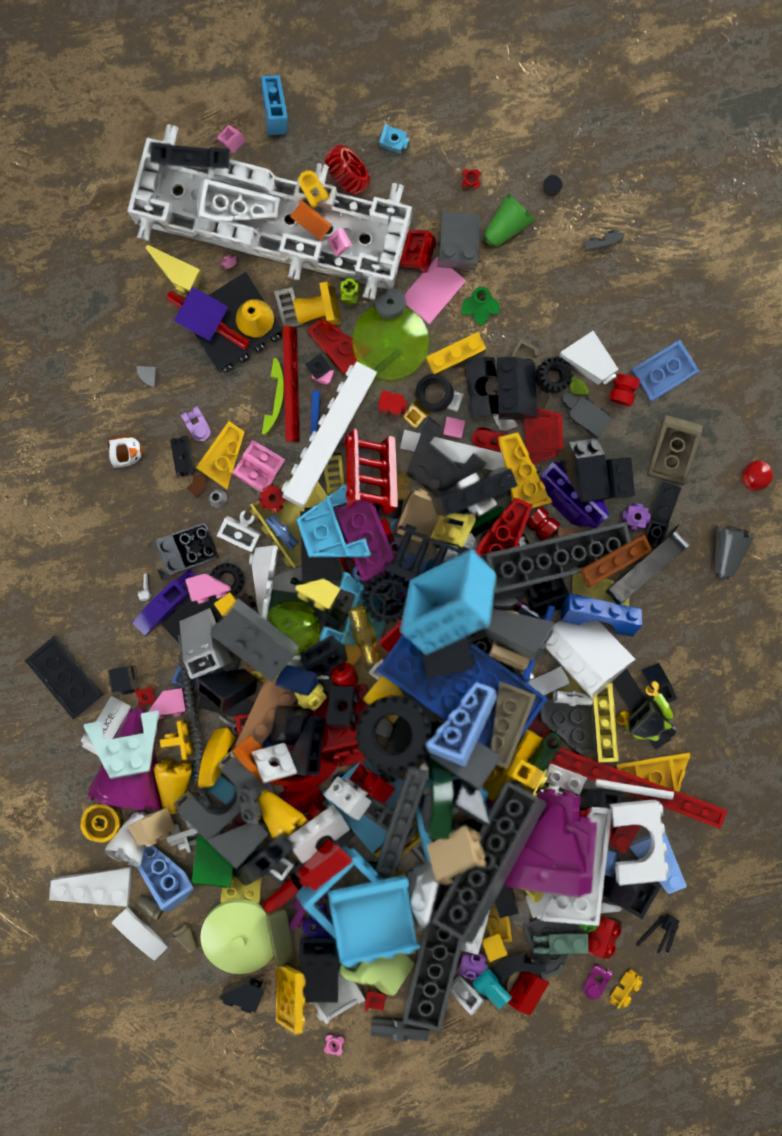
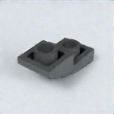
[584,230,625,252]

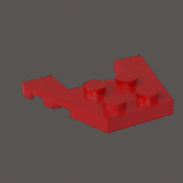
[524,407,563,464]

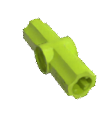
[340,278,360,305]

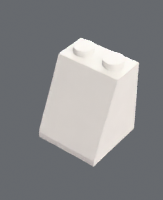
[558,331,619,385]

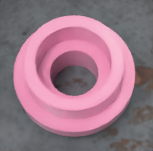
[219,254,238,270]

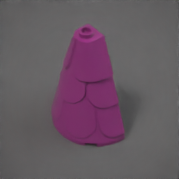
[87,708,163,810]

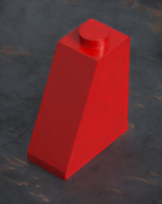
[296,839,353,891]

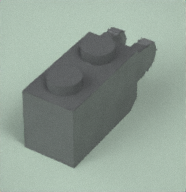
[561,393,612,439]

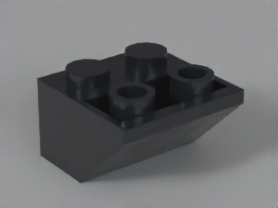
[219,976,266,1013]

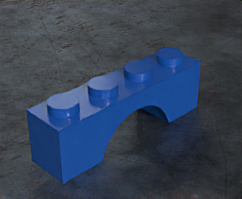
[561,593,642,637]

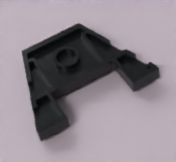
[407,417,487,495]

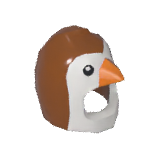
[107,435,144,468]

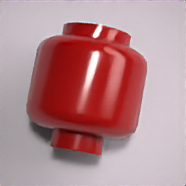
[331,662,358,687]

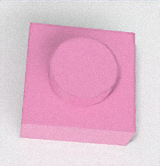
[328,229,351,256]

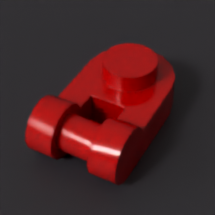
[472,427,508,452]

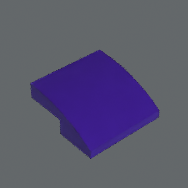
[173,287,228,341]

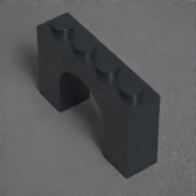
[430,468,518,516]

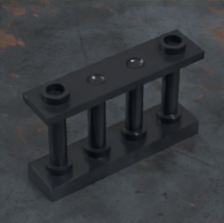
[382,524,470,599]

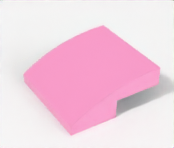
[232,440,286,492]

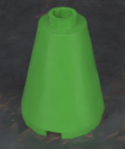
[483,194,536,247]

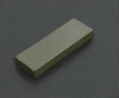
[266,907,295,967]

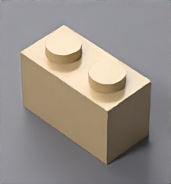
[128,807,176,847]

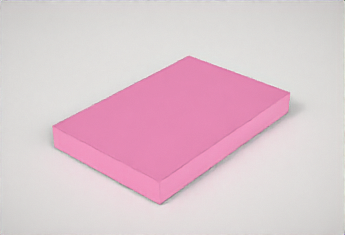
[404,256,466,325]

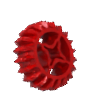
[325,145,370,195]

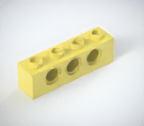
[593,683,619,763]

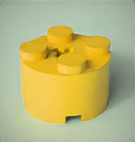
[80,802,123,843]

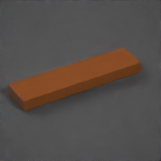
[580,534,652,587]

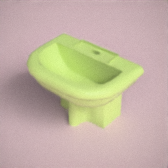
[339,952,415,996]

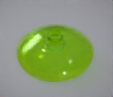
[266,600,320,656]

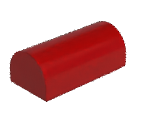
[262,878,301,913]

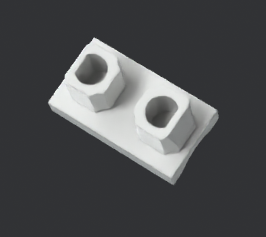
[167,821,202,853]

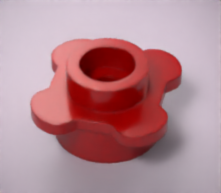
[462,169,481,189]
[135,686,156,708]

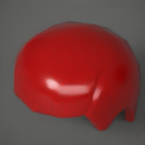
[742,460,773,492]

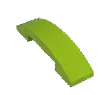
[262,358,284,436]

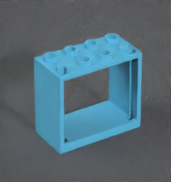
[401,549,496,654]
[295,845,384,939]

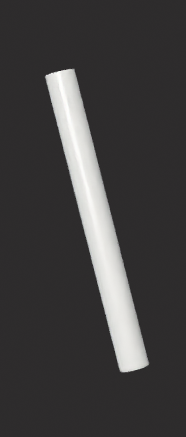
[595,779,674,800]

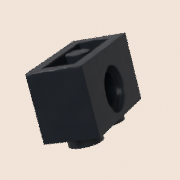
[326,686,359,729]

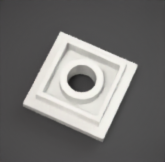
[252,743,297,783]

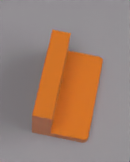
[290,199,332,241]
[233,736,263,782]

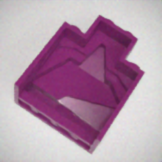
[504,789,597,897]

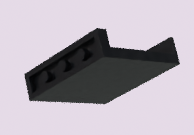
[194,272,283,373]

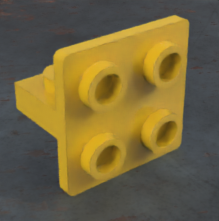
[160,719,193,760]

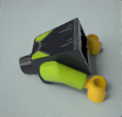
[616,681,677,742]

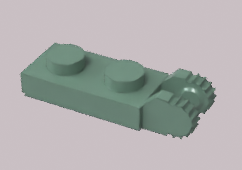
[533,932,588,954]

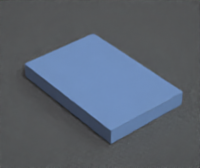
[631,339,700,402]

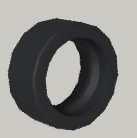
[415,374,454,412]

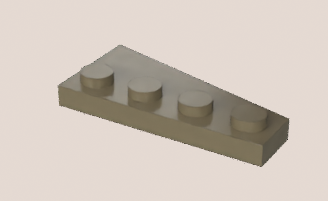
[491,681,536,769]

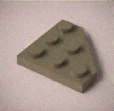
[493,338,553,410]

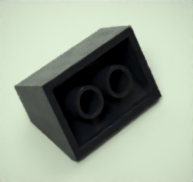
[496,357,537,420]

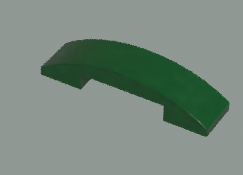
[428,760,453,840]

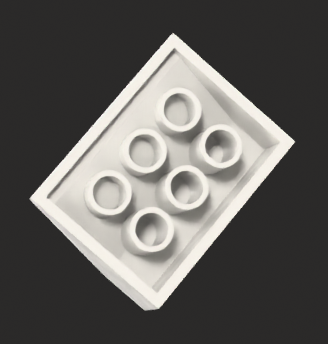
[544,620,635,699]

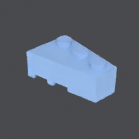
[629,834,687,894]

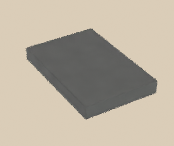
[430,741,501,790]

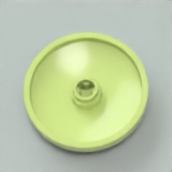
[201,899,273,974]

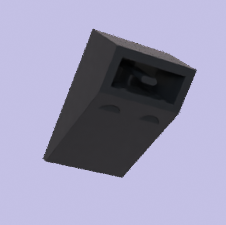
[147,522,219,580]
[602,859,662,919]
[299,939,339,1003]

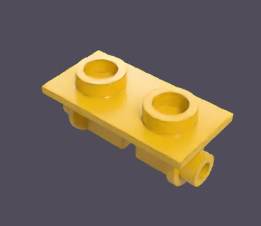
[609,969,643,1009]

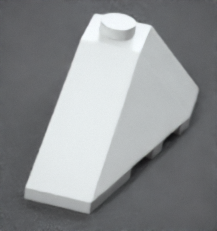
[196,179,280,222]
[249,545,278,620]

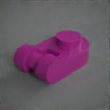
[583,963,613,1000]

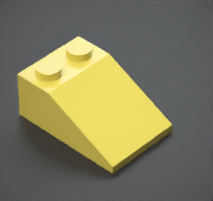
[146,245,204,297]

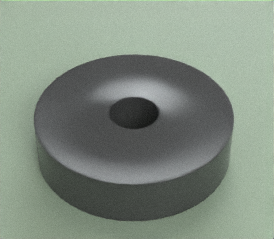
[375,289,406,319]

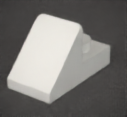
[450,975,485,1015]

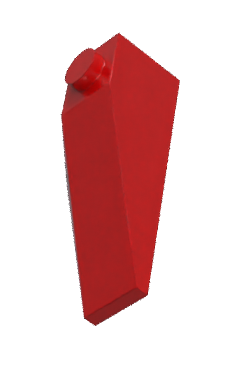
[475,498,533,555]

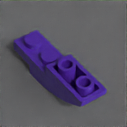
[132,569,195,637]

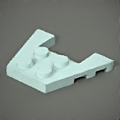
[83,710,160,779]

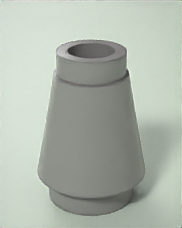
[208,489,227,508]

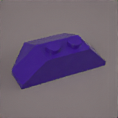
[541,461,609,528]

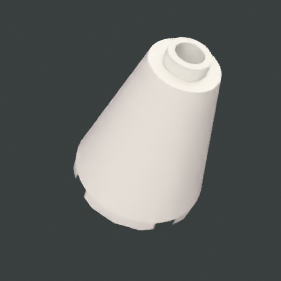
[105,810,148,867]

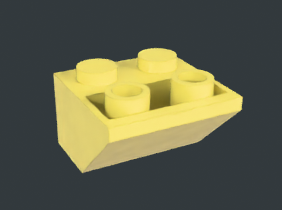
[295,579,341,612]

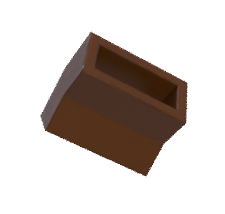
[187,475,208,498]

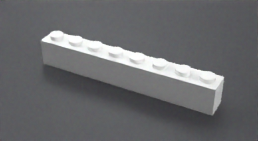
[281,362,377,508]

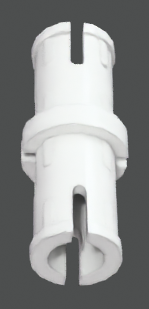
[553,690,593,706]

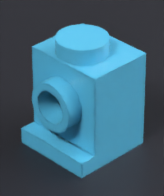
[379,124,409,154]

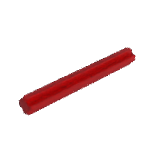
[166,290,250,349]

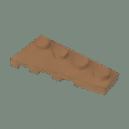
[234,677,297,747]

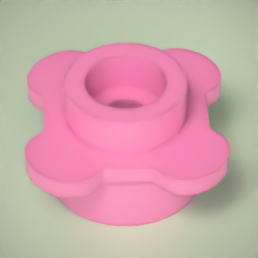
[324,1035,344,1056]

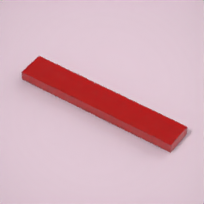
[283,326,300,443]

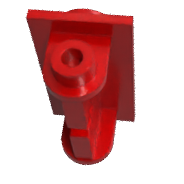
[334,746,366,767]

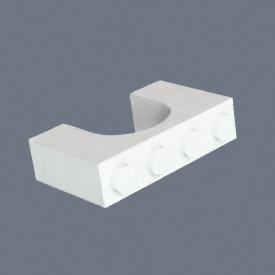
[609,799,669,885]

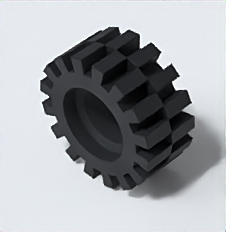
[536,357,573,394]
[210,563,245,596]

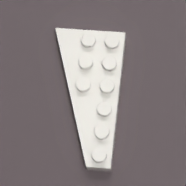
[540,807,612,926]

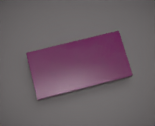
[334,500,395,582]

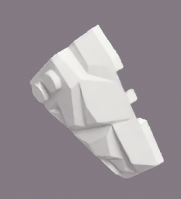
[407,860,438,932]

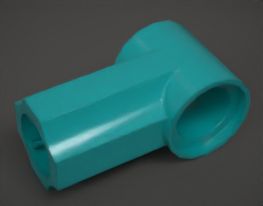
[472,969,512,1010]

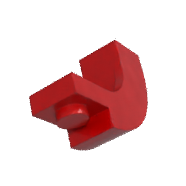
[270,751,338,792]

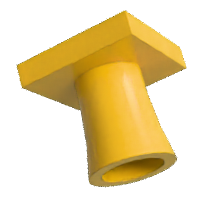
[294,281,342,326]

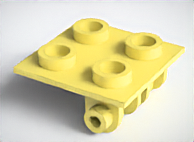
[220,867,262,904]

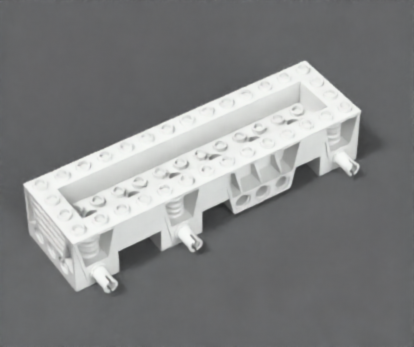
[127,124,412,299]

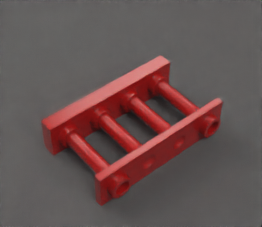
[344,429,398,515]

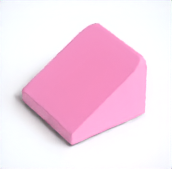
[216,124,246,153]
[311,370,335,386]
[443,417,465,439]

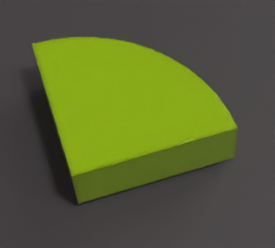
[569,376,589,396]

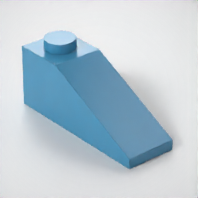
[261,75,288,135]

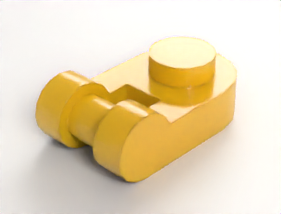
[298,171,330,208]

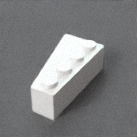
[49,865,133,907]

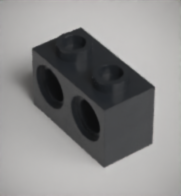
[300,635,348,677]

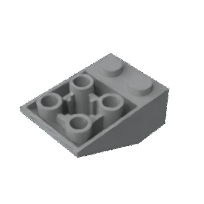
[179,608,233,679]

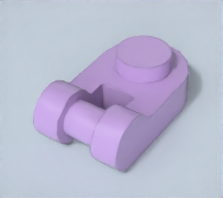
[181,406,211,442]

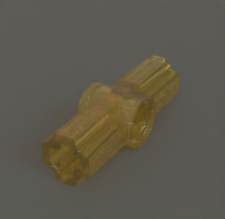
[347,605,382,666]

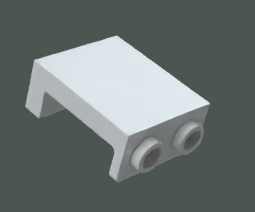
[309,968,366,1024]

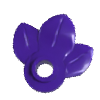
[302,904,333,939]

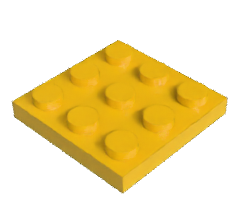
[276,964,305,1034]

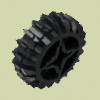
[361,571,410,624]

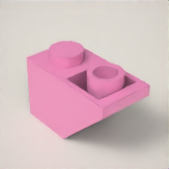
[185,574,231,604]
[148,688,187,719]

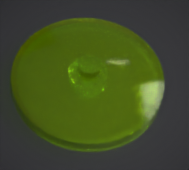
[352,303,429,379]

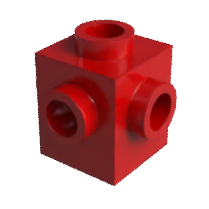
[259,484,286,513]

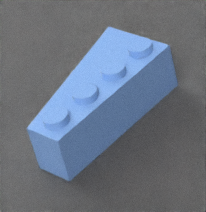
[426,682,497,767]

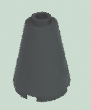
[715,524,755,579]

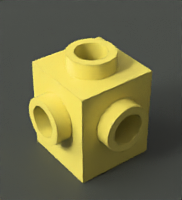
[294,683,327,711]

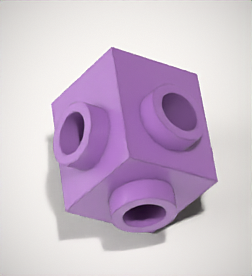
[621,503,651,531]
[456,951,488,980]

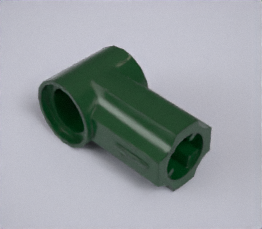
[529,732,561,772]

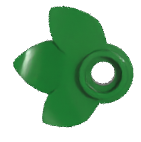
[461,287,500,326]

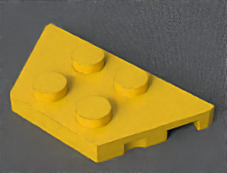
[616,752,690,800]

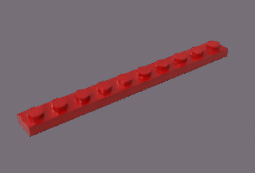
[547,743,727,829]

